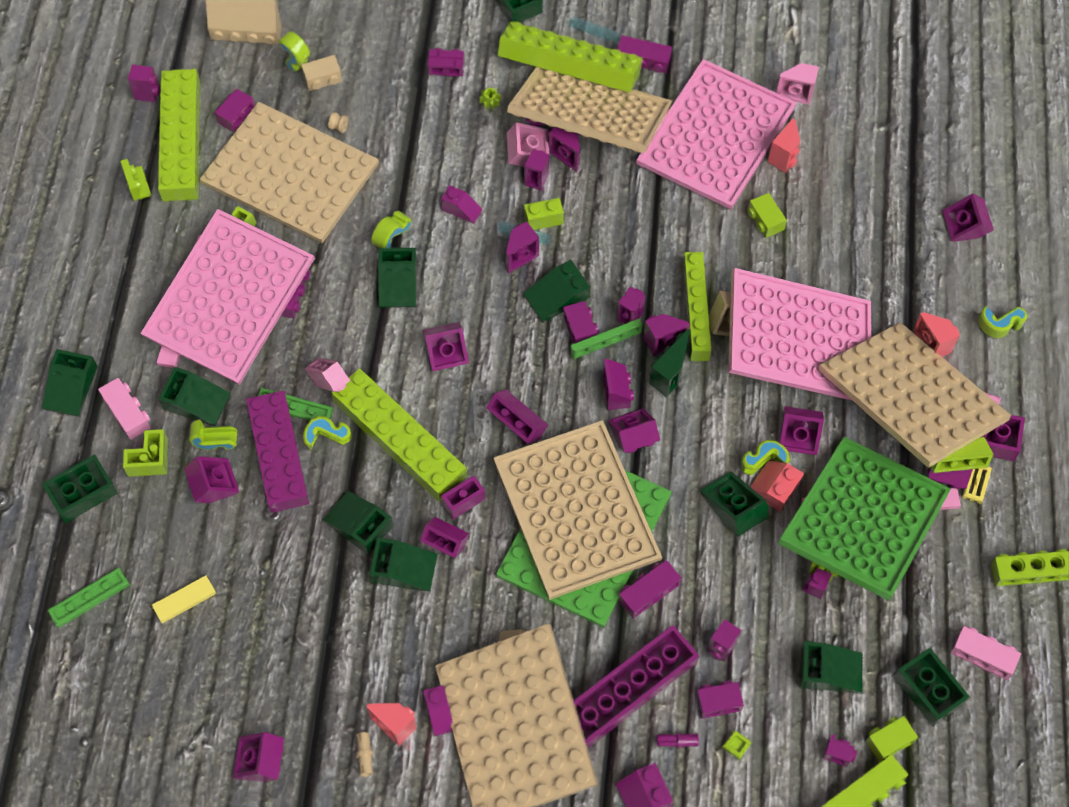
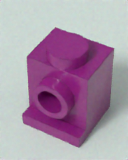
[803,568,832,599]
[823,734,858,767]

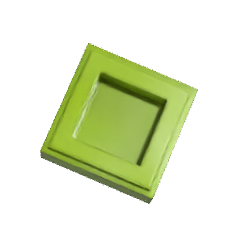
[722,730,752,760]

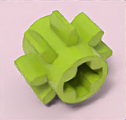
[479,87,501,110]

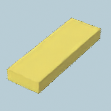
[152,576,216,624]

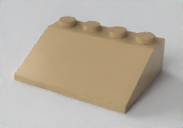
[206,0,282,44]

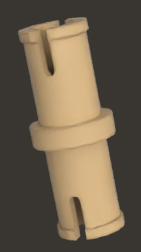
[356,732,373,777]

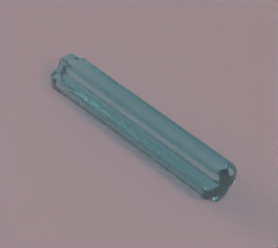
[571,17,620,42]
[499,221,551,245]

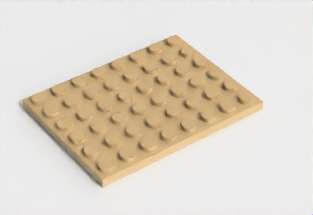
[507,67,672,153]
[200,102,379,243]
[818,322,1011,468]
[493,420,662,600]
[436,624,598,807]

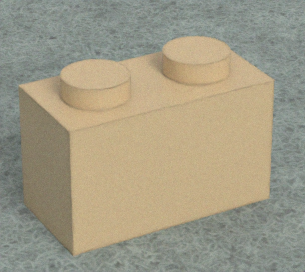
[301,55,342,91]

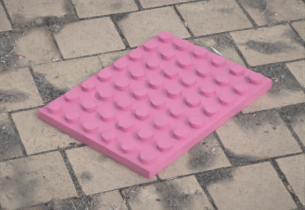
[636,59,797,210]
[141,209,315,385]
[728,268,871,401]

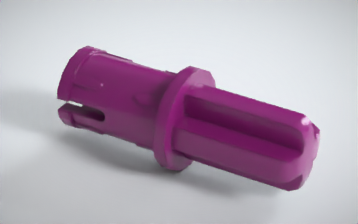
[656,732,699,749]

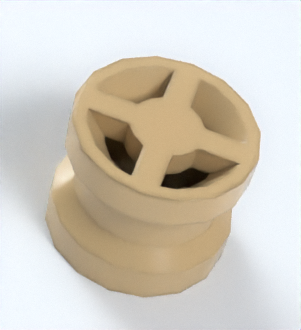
[328,112,348,133]

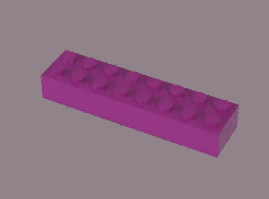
[574,625,700,749]

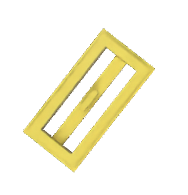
[962,467,992,504]

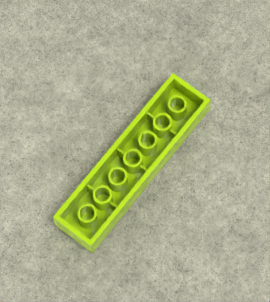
[498,22,643,93]
[158,69,200,202]
[331,368,467,502]

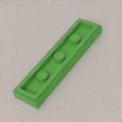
[570,318,642,359]
[258,388,334,422]
[47,567,130,628]

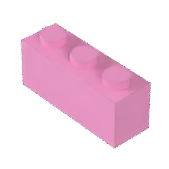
[305,358,350,392]
[98,378,150,440]
[950,626,1022,681]

